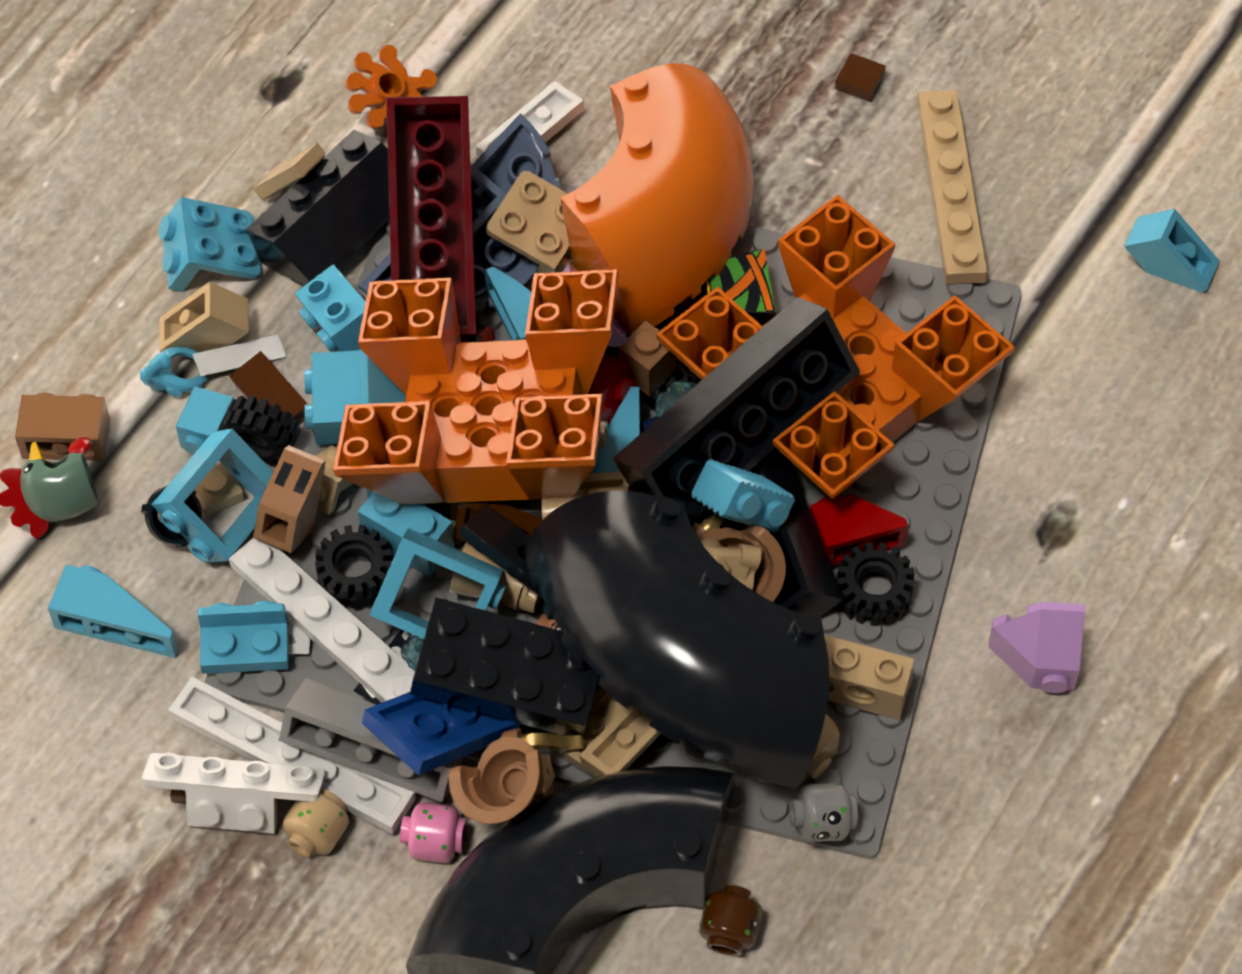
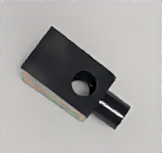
[681,249,776,326]

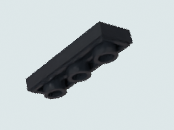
[458,504,544,600]

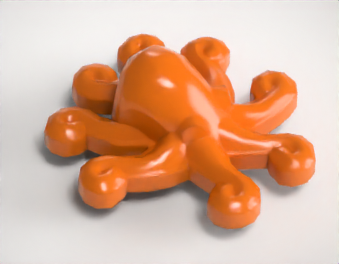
[345,45,437,130]

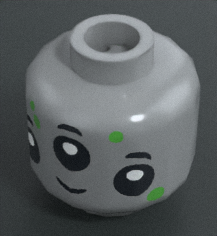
[789,783,858,842]

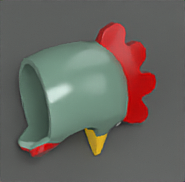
[0,437,99,538]

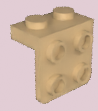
[486,171,572,273]

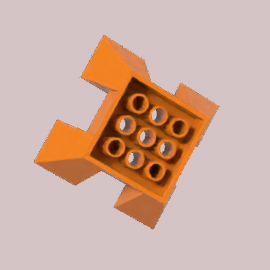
[656,194,1015,499]
[333,269,619,504]

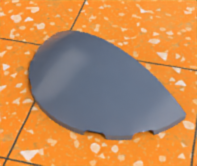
[359,113,560,312]

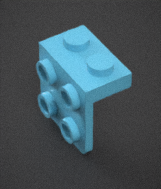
[159,197,261,292]

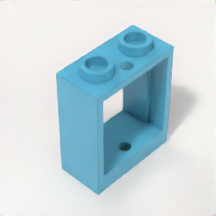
[151,429,273,563]
[369,528,506,639]

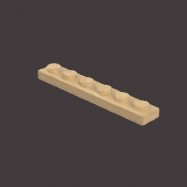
[917,90,987,284]

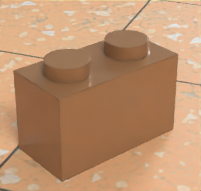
[15,393,110,461]

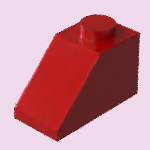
[810,494,908,566]

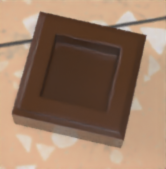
[835,53,886,102]

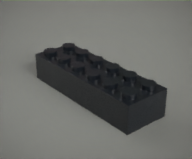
[613,297,860,524]

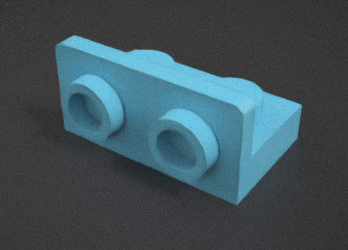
[198,601,289,674]

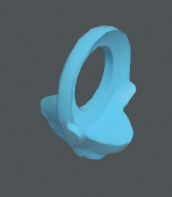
[140,347,208,397]

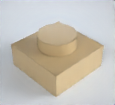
[195,463,245,517]

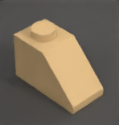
[159,282,250,352]

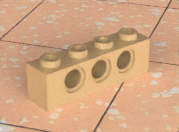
[825,635,914,720]

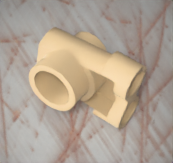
[700,539,761,590]

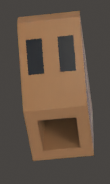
[253,445,326,553]

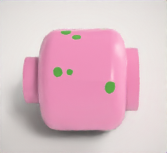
[400,802,467,863]

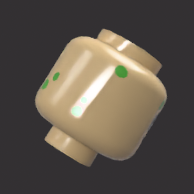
[283,789,349,857]

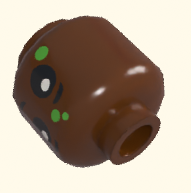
[699,885,762,956]

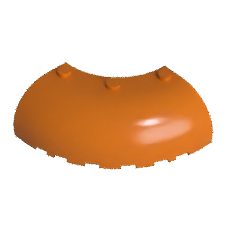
[560,63,755,336]

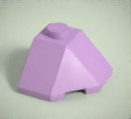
[988,601,1085,693]

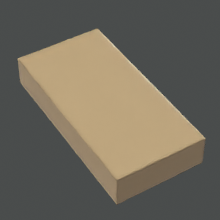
[253,143,326,200]

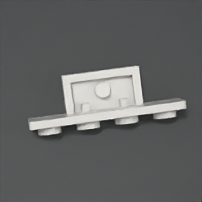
[142,753,325,834]

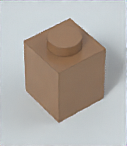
[618,320,677,397]

